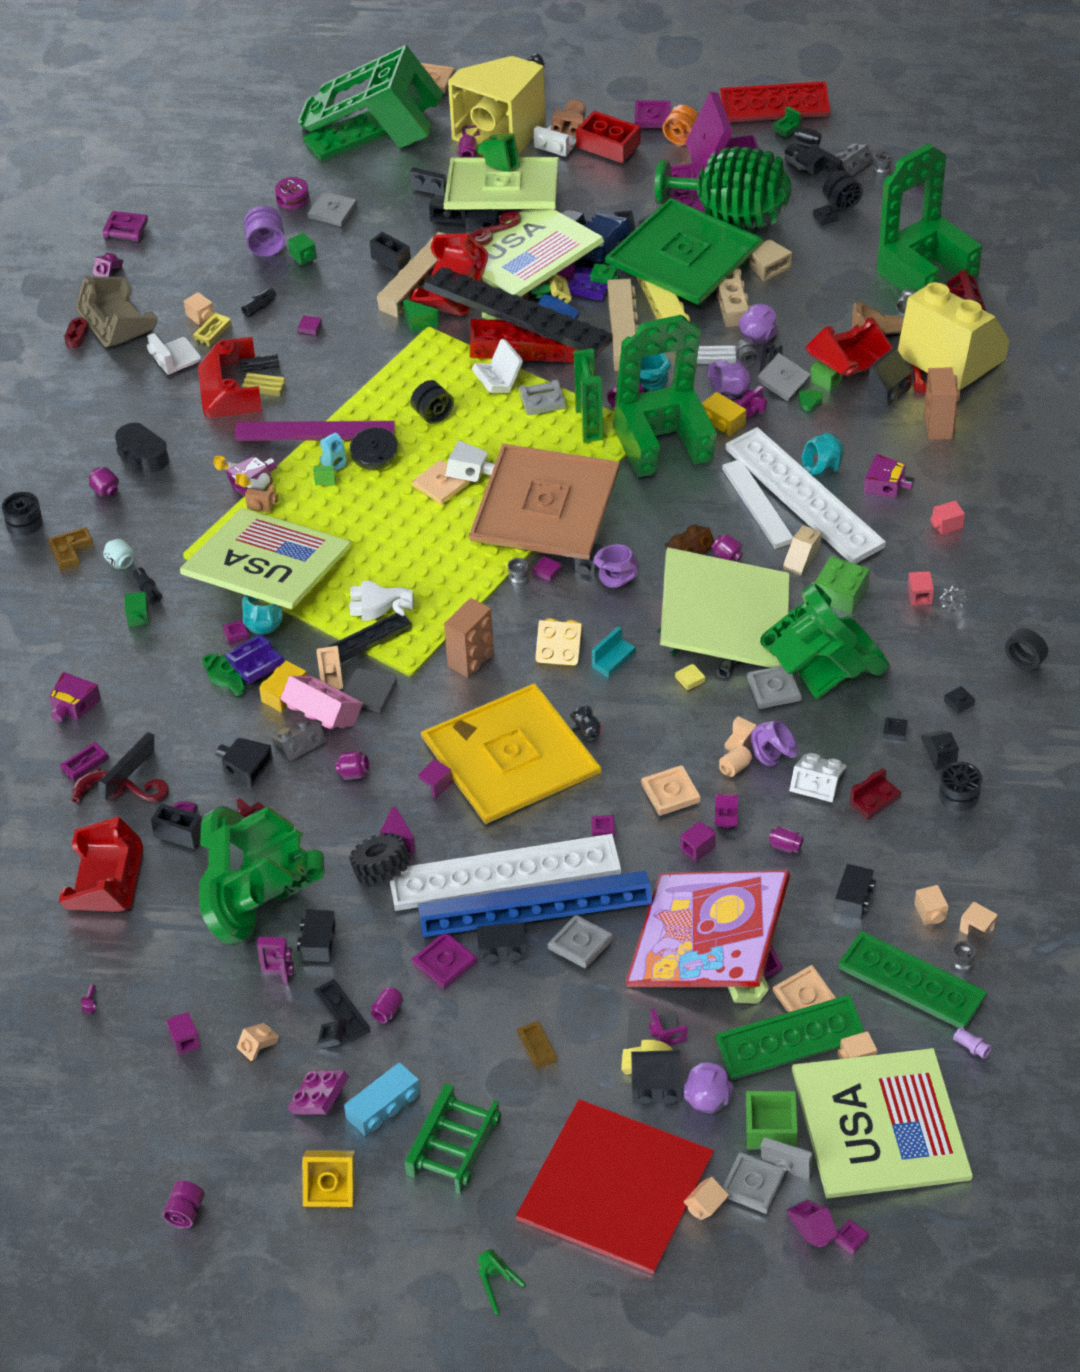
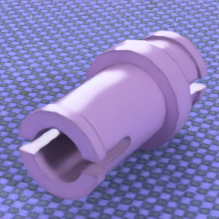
[953,1027,992,1059]

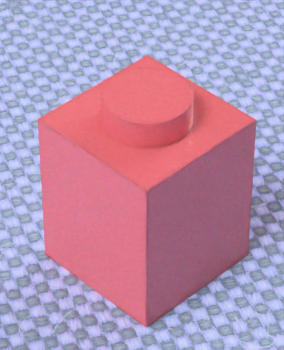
[931,500,965,535]
[907,571,934,606]

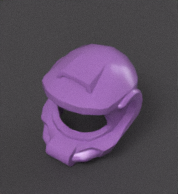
[738,304,778,345]
[707,359,751,399]
[593,544,639,588]
[751,720,798,767]
[684,1063,734,1114]

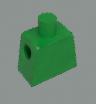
[477,133,520,172]

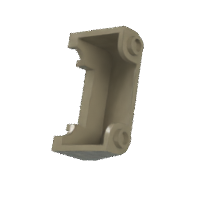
[76,276,158,347]

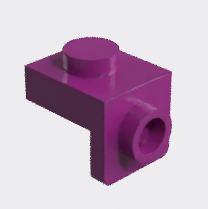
[93,253,123,277]
[715,794,738,828]

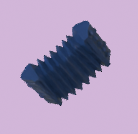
[579,213,633,262]

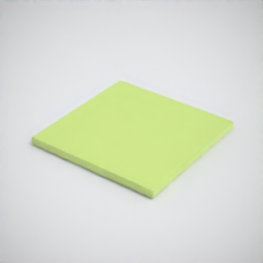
[444,157,559,209]
[660,548,789,668]

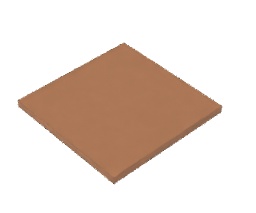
[469,443,620,560]

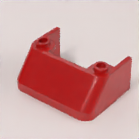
[198,337,262,418]

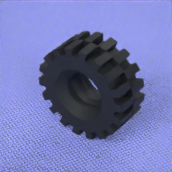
[349,833,411,886]

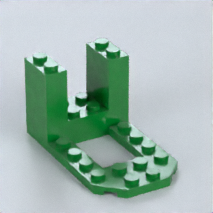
[297,45,443,148]
[877,143,982,292]
[613,315,717,477]

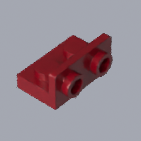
[850,768,901,820]

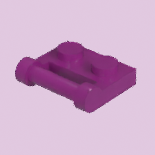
[102,211,148,242]

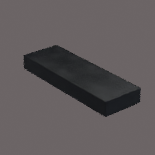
[314,979,371,1043]

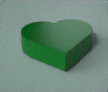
[798,390,822,411]

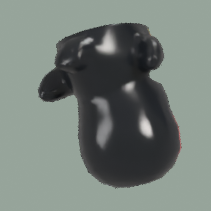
[570,706,602,741]

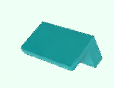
[592,626,636,677]

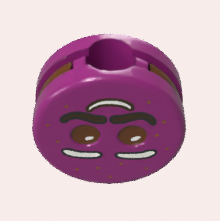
[274,177,309,209]

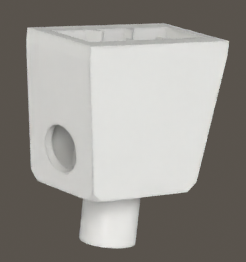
[445,441,495,482]

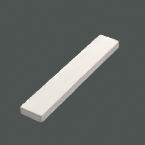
[723,460,793,549]

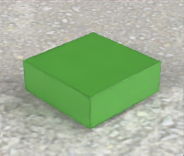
[313,466,336,485]

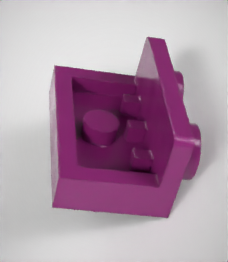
[257,936,294,984]

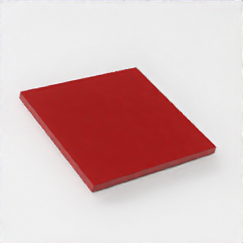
[516,1099,714,1275]

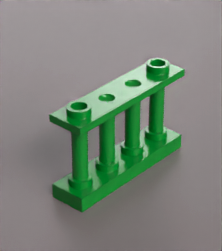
[574,348,603,443]
[404,1083,502,1193]

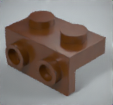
[664,524,714,555]

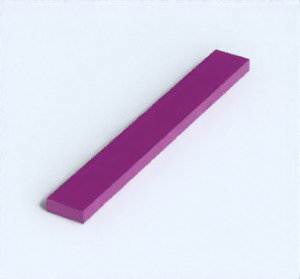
[235,421,395,441]

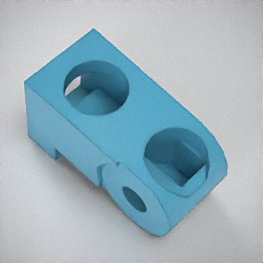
[320,433,347,471]

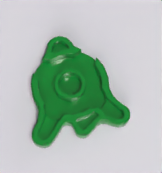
[202,650,245,696]

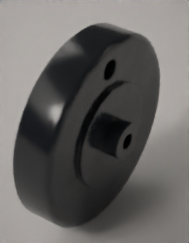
[350,427,399,470]

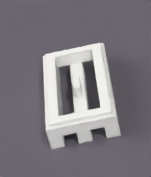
[697,346,736,364]

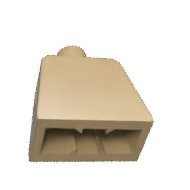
[748,240,792,281]

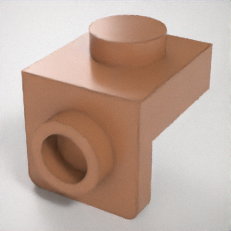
[245,484,278,512]

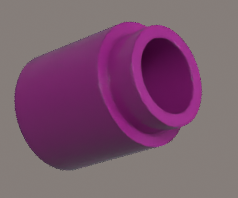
[458,135,477,158]
[768,826,804,854]
[371,987,403,1023]

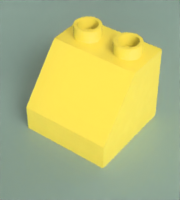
[448,56,546,155]
[898,282,1010,390]

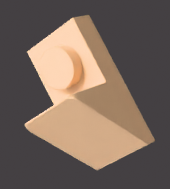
[316,646,343,689]

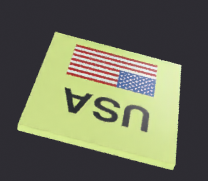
[481,209,604,297]
[180,508,351,609]
[792,1048,973,1199]

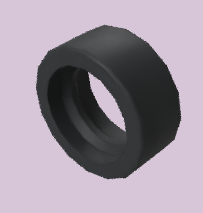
[1005,628,1049,670]

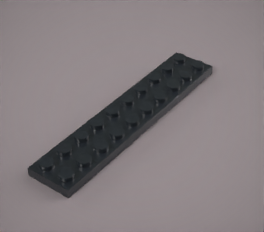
[424,267,613,357]

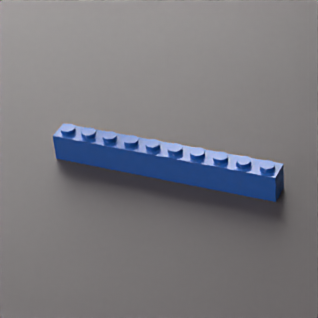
[418,870,652,937]

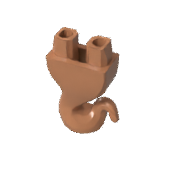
[551,99,586,137]

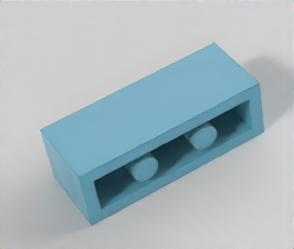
[344,1062,420,1136]

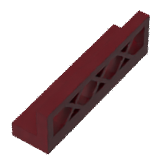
[946,269,987,312]

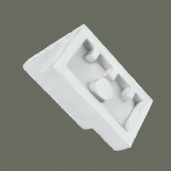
[789,753,847,802]

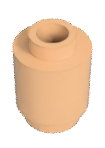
[719,746,752,777]

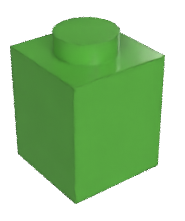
[810,361,842,391]

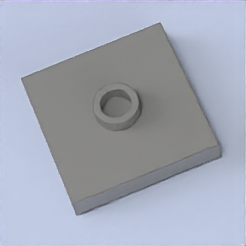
[308,192,357,227]
[756,353,811,402]
[747,666,801,709]
[548,915,614,969]
[761,1137,812,1180]
[722,1152,786,1214]

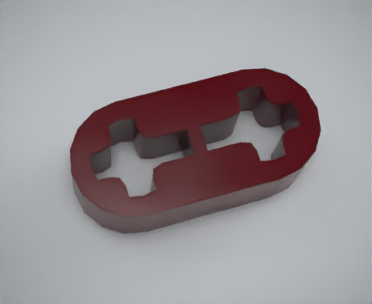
[64,317,88,349]

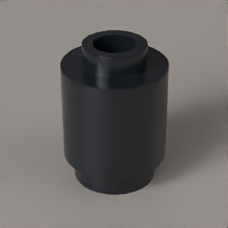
[794,126,822,148]

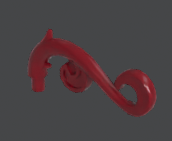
[469,212,521,245]
[71,767,169,803]

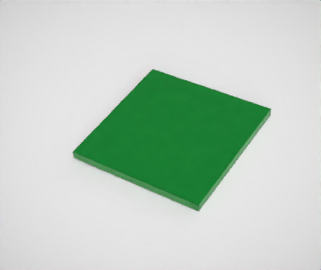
[605,198,763,305]

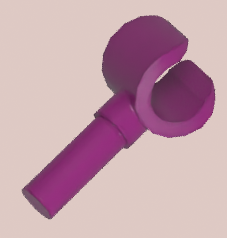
[81,984,97,1014]

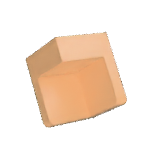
[725,716,757,751]
[959,902,998,935]

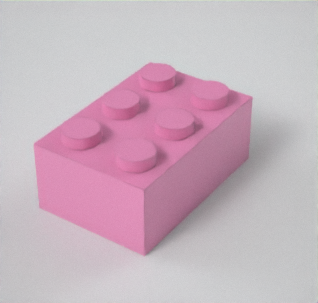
[280,676,363,729]

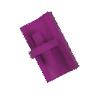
[733,386,768,420]

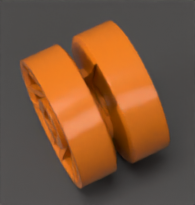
[662,105,699,145]

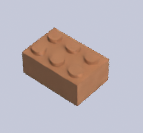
[924,367,960,440]
[444,598,494,678]

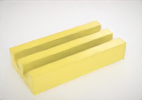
[547,273,572,304]
[193,313,231,347]
[242,373,285,396]

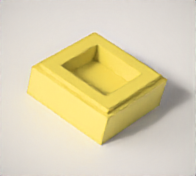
[675,664,705,691]

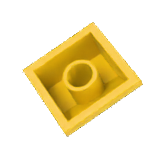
[302,1150,356,1207]

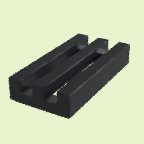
[759,344,783,374]

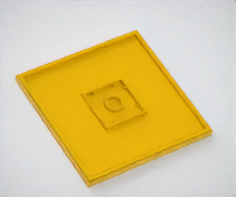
[421,683,601,824]

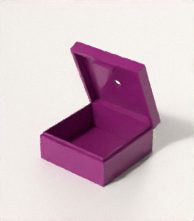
[685,91,759,177]

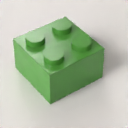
[815,556,870,614]
[745,1091,797,1149]

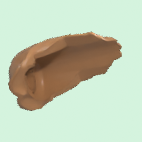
[851,301,904,335]

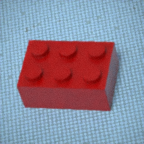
[576,110,641,163]

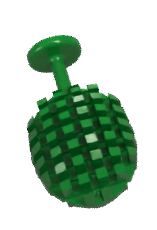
[654,147,791,229]

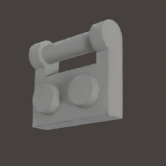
[519,379,566,416]

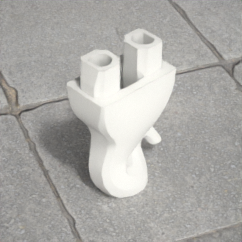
[350,581,414,621]

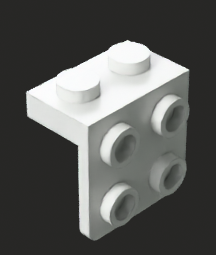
[534,125,576,157]
[147,333,201,375]
[472,339,522,394]

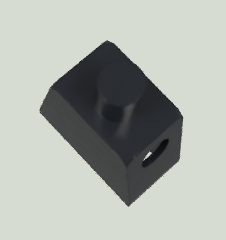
[466,209,505,232]
[216,738,273,788]

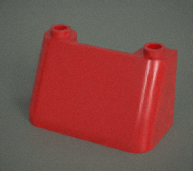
[410,233,488,316]
[805,317,893,377]
[58,816,143,912]

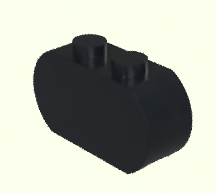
[115,423,169,473]

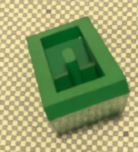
[403,299,440,333]

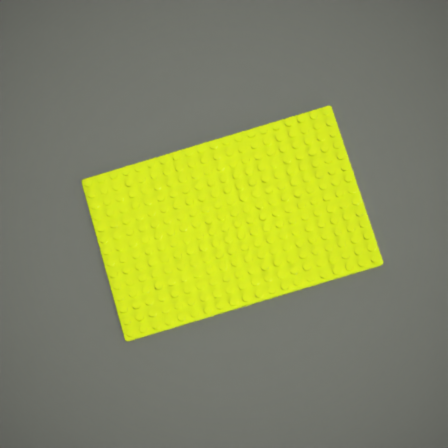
[183,327,627,676]

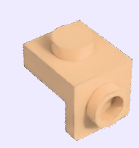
[237,1023,279,1061]

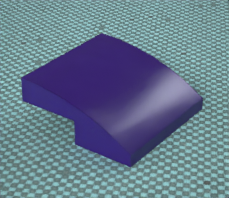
[568,266,608,301]
[224,635,285,684]

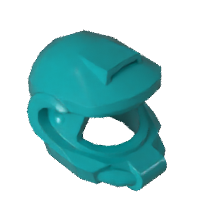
[639,353,671,391]
[801,433,844,477]
[242,595,282,635]

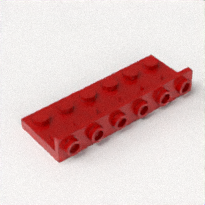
[719,81,830,122]
[470,319,578,363]

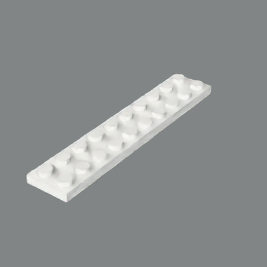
[725,427,886,564]
[390,834,621,911]

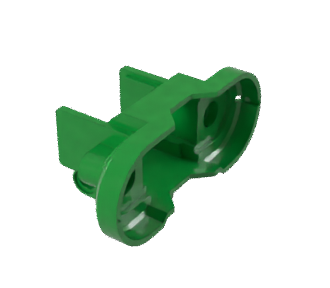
[760,582,891,699]
[199,806,325,946]

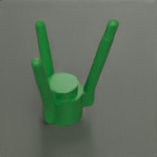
[477,1249,526,1315]

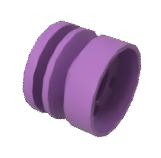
[243,206,285,257]

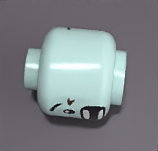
[103,539,134,569]

